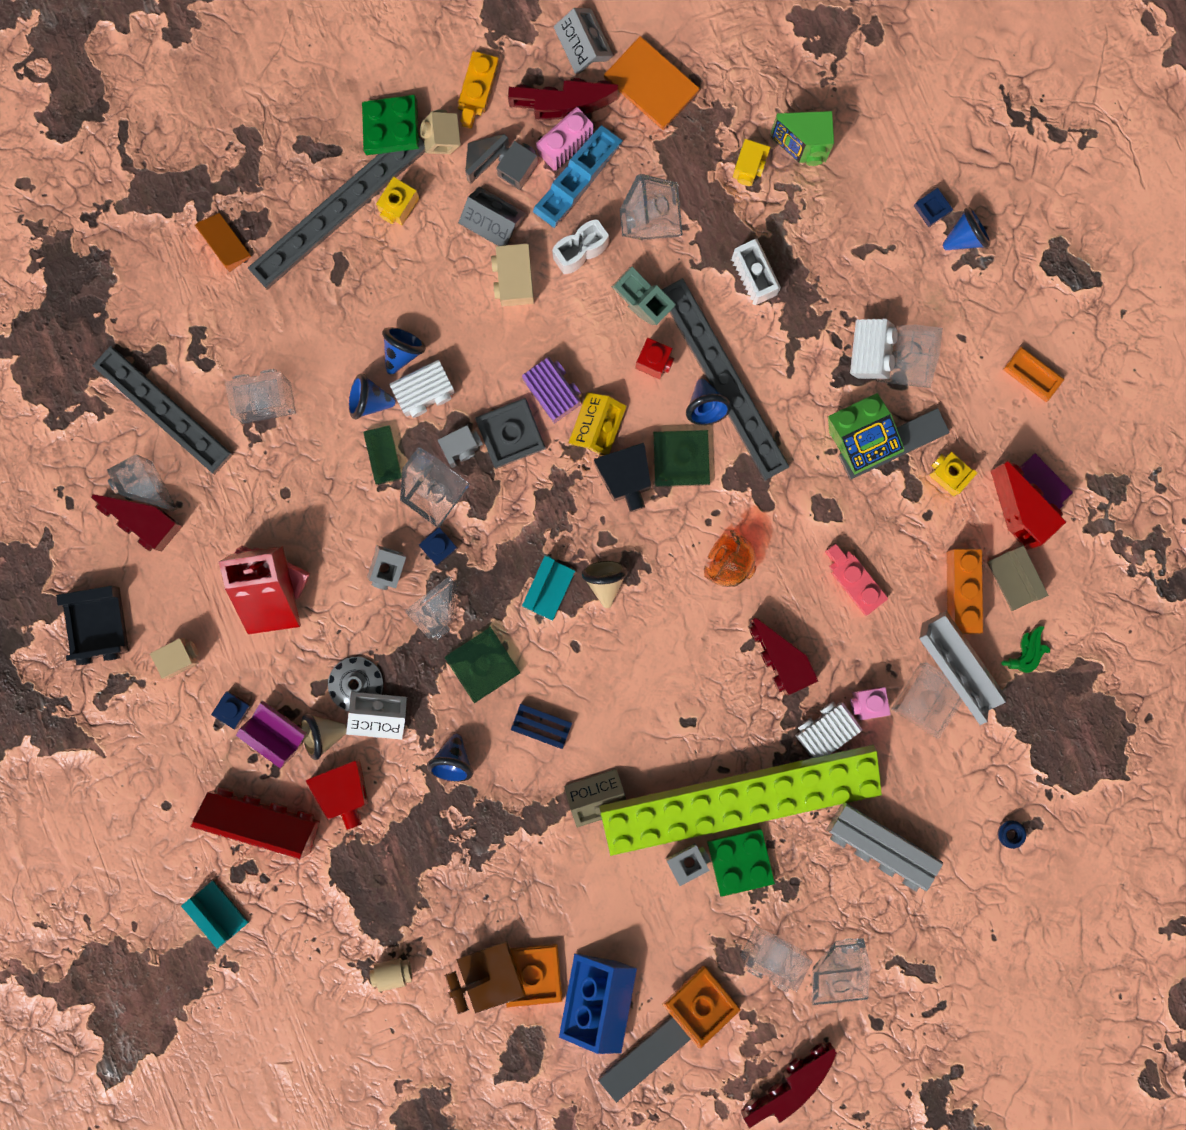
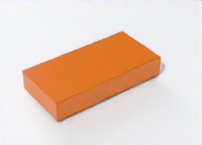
[1002,347,1065,402]

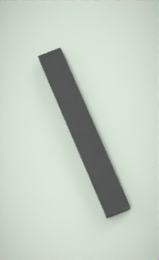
[248,136,425,290]
[662,278,789,481]

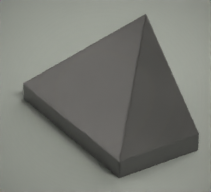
[465,134,509,184]

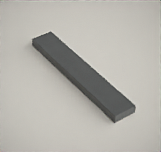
[92,346,233,475]

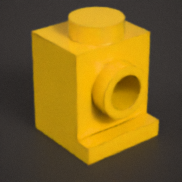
[732,139,771,186]
[929,452,978,497]

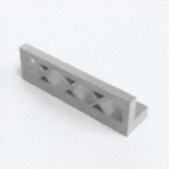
[919,611,1006,725]

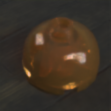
[704,530,756,587]

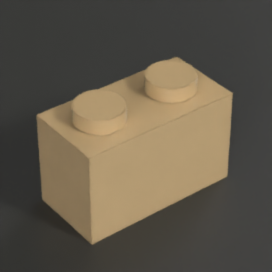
[491,244,534,307]

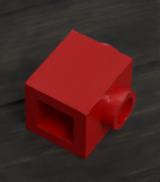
[635,337,675,379]

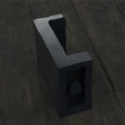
[56,586,129,666]

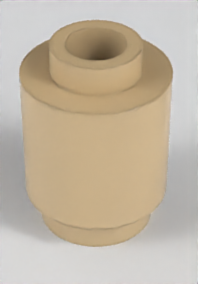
[370,958,413,992]

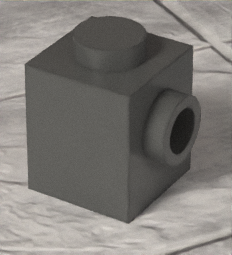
[496,141,538,190]

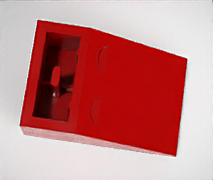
[991,461,1066,550]
[219,546,301,634]

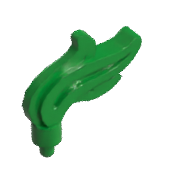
[1001,626,1050,673]

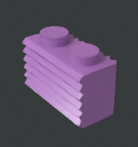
[522,357,582,424]

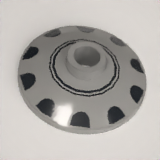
[328,657,383,711]

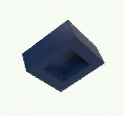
[914,188,953,228]
[419,527,458,566]
[211,691,251,730]

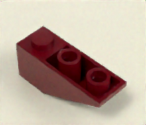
[91,494,183,552]
[748,618,818,696]

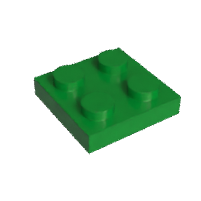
[362,95,419,156]
[707,828,775,897]

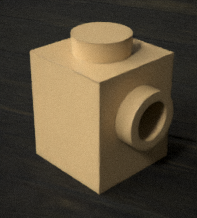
[420,109,460,155]
[150,638,199,679]

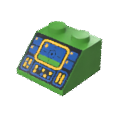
[771,111,834,166]
[828,393,904,475]

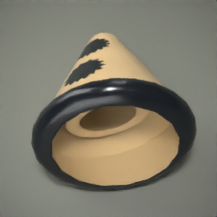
[582,561,628,608]
[301,713,347,760]

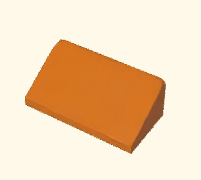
[195,213,251,272]

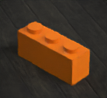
[947,549,983,634]

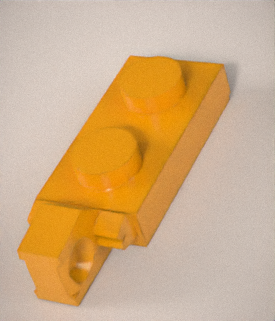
[458,51,499,129]

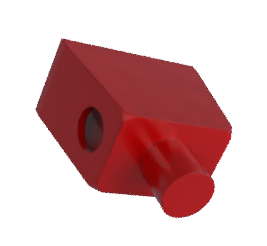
[306,759,368,830]

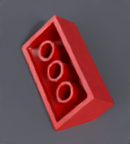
[191,787,320,859]

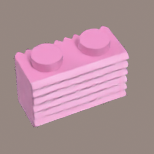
[536,107,593,170]

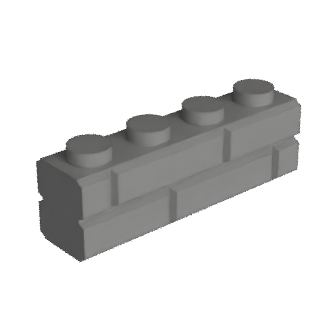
[826,802,943,892]

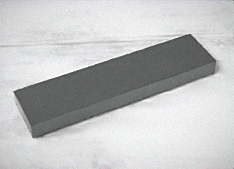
[838,408,950,480]
[598,1016,691,1103]

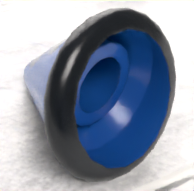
[942,207,991,250]
[382,327,426,375]
[349,373,396,420]
[686,378,731,425]
[426,733,474,782]

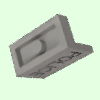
[553,8,613,74]

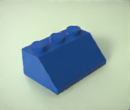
[559,954,637,1054]

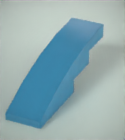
[533,125,622,228]

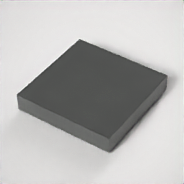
[475,398,546,469]

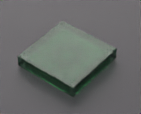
[653,430,710,487]
[444,627,521,704]

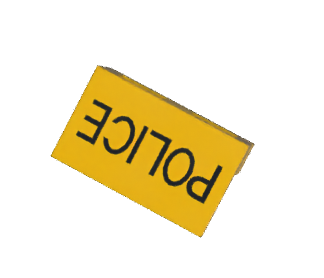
[568,393,627,456]

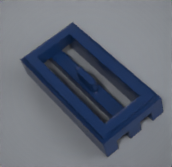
[511,704,572,749]

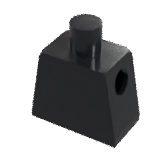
[594,443,651,513]

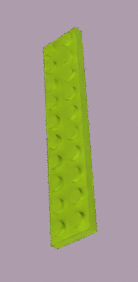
[599,745,882,856]

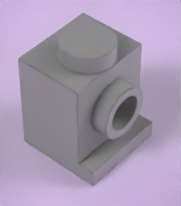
[438,426,483,468]
[367,545,406,590]
[665,843,711,886]

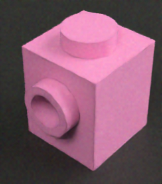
[851,687,890,720]

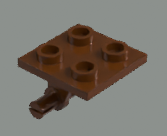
[444,941,526,1014]

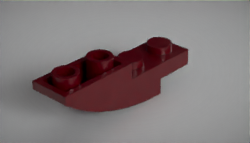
[508,78,618,120]
[741,1042,837,1129]

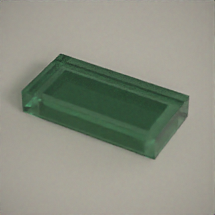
[363,425,403,486]

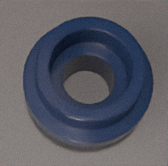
[998,820,1026,849]

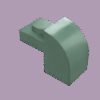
[611,266,676,325]

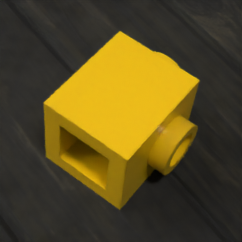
[376,177,419,225]

